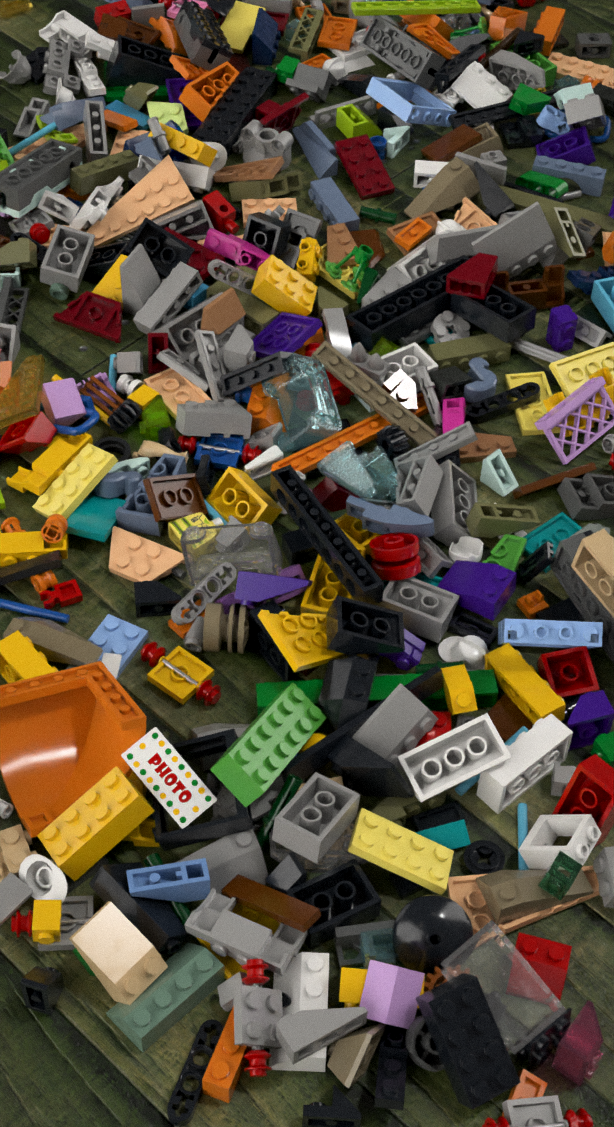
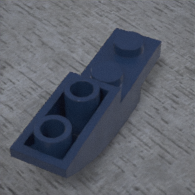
[566,265,614,295]

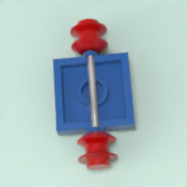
[178,433,262,470]

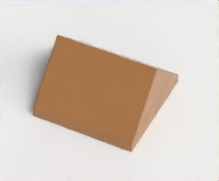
[200,287,246,335]

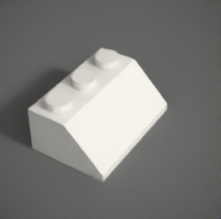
[450,61,513,109]

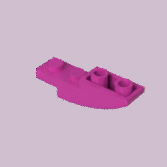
[203,228,270,271]
[443,397,466,434]

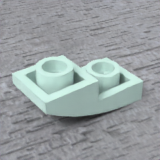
[108,457,151,479]

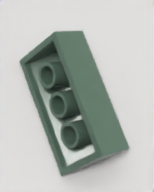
[106,942,225,1052]

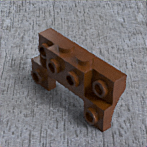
[492,264,565,310]

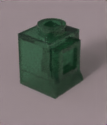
[538,851,583,901]

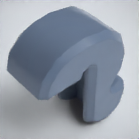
[463,357,497,403]
[92,471,142,499]

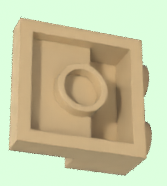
[0,824,37,882]

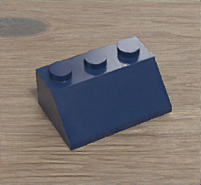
[252,8,281,66]

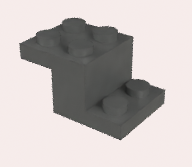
[285,63,338,103]
[280,208,323,270]

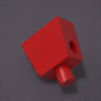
[202,190,240,235]

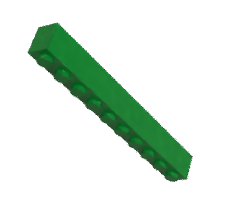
[256,669,498,717]

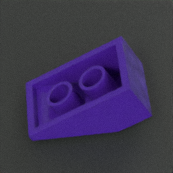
[535,125,596,165]
[437,560,517,621]
[235,571,313,606]

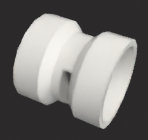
[116,373,144,396]

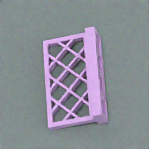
[534,376,614,465]

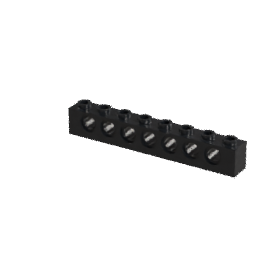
[270,465,384,605]

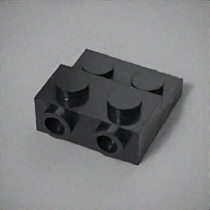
[499,115,545,150]

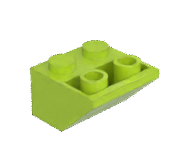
[336,104,383,139]

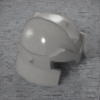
[0,49,32,85]

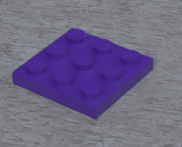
[252,312,323,358]

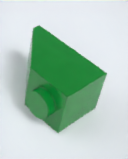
[508,83,551,115]

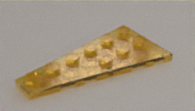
[0,354,45,429]

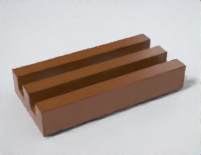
[79,375,124,416]

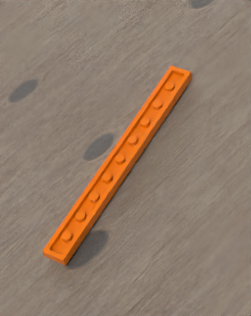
[271,393,441,474]

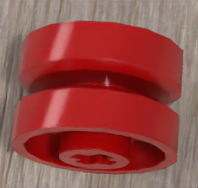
[369,532,422,581]

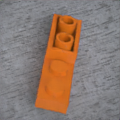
[148,16,187,56]

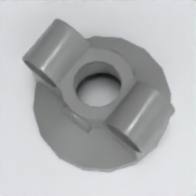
[241,119,294,171]

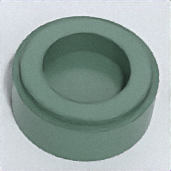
[49,283,70,300]

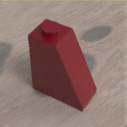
[446,253,498,300]

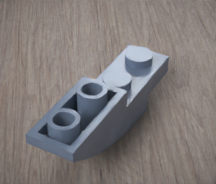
[346,495,434,538]

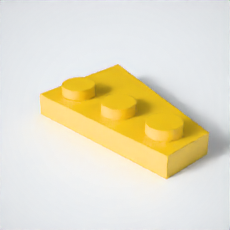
[92,254,128,310]

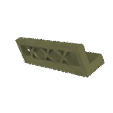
[288,7,324,63]

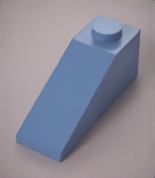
[126,858,210,903]

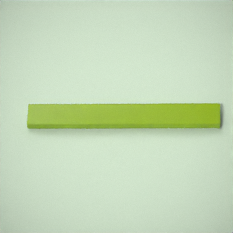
[351,0,481,16]

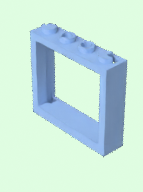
[365,77,457,127]
[497,618,603,649]

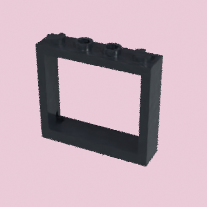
[147,728,254,851]

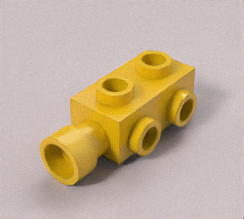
[296,237,322,283]

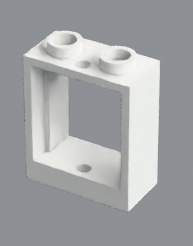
[518,814,602,870]

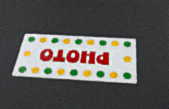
[121,727,217,829]

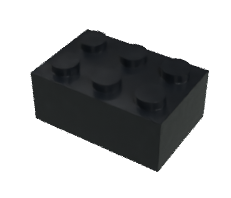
[285,859,382,949]

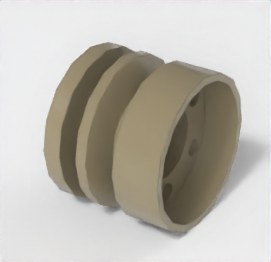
[203,602,249,654]

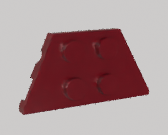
[260,92,310,134]
[53,291,122,344]

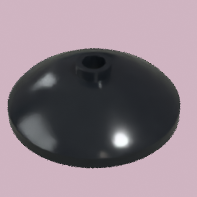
[392,895,473,977]

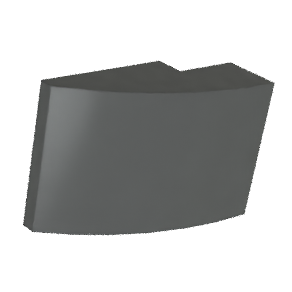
[557,473,614,521]

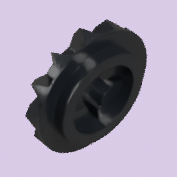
[464,840,505,875]

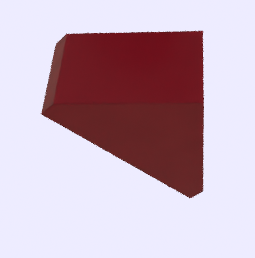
[148,333,169,374]

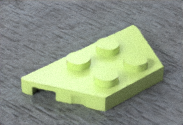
[146,101,189,135]

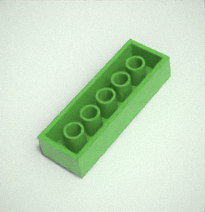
[210,682,326,807]

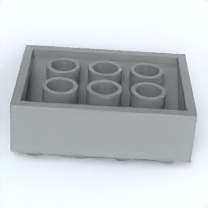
[471,201,558,279]

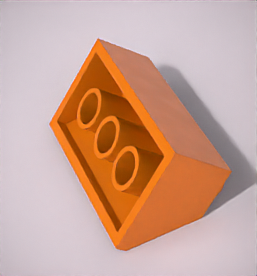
[247,371,297,439]

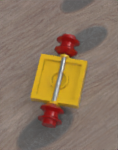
[141,641,221,706]

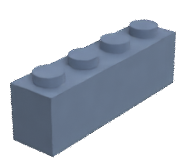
[308,177,360,231]

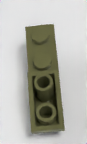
[228,170,303,202]
[372,790,447,828]

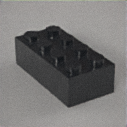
[450,284,537,343]
[416,973,521,1110]

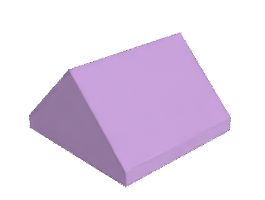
[41,378,87,435]
[359,960,425,1029]

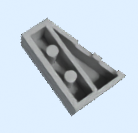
[175,399,252,439]
[395,454,444,516]

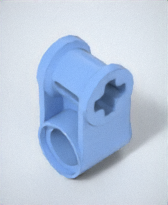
[536,105,570,135]

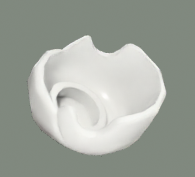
[449,536,484,563]

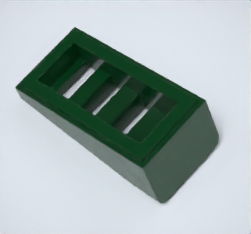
[357,266,381,309]

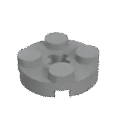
[430,310,470,343]

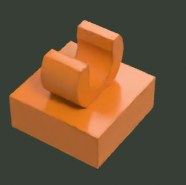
[516,590,549,619]

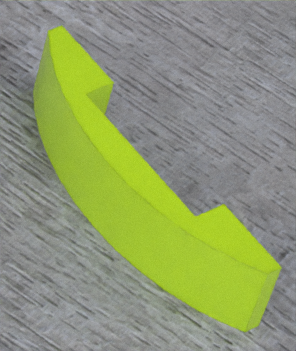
[36,115,78,145]

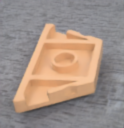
[454,197,498,230]
[109,526,189,582]

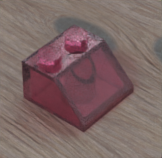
[551,1000,604,1086]

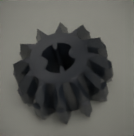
[107,399,142,434]
[375,425,411,461]

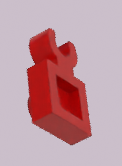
[39,579,83,609]

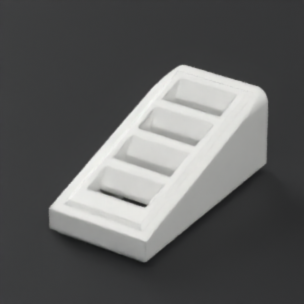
[244,445,284,481]

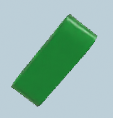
[515,170,569,199]

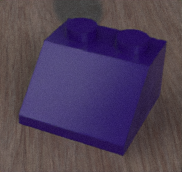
[567,690,614,751]

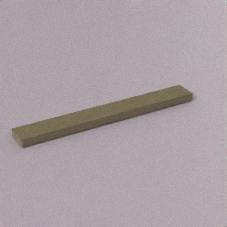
[311,340,440,446]

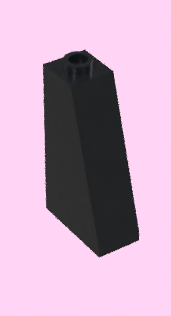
[89,862,188,954]

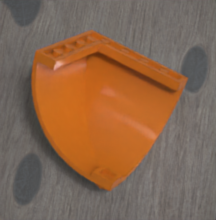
[0,661,146,838]

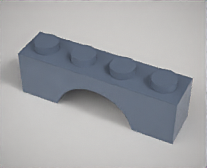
[532,155,607,197]

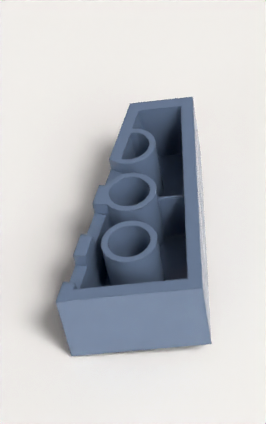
[115,453,187,536]

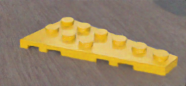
[257,610,346,672]

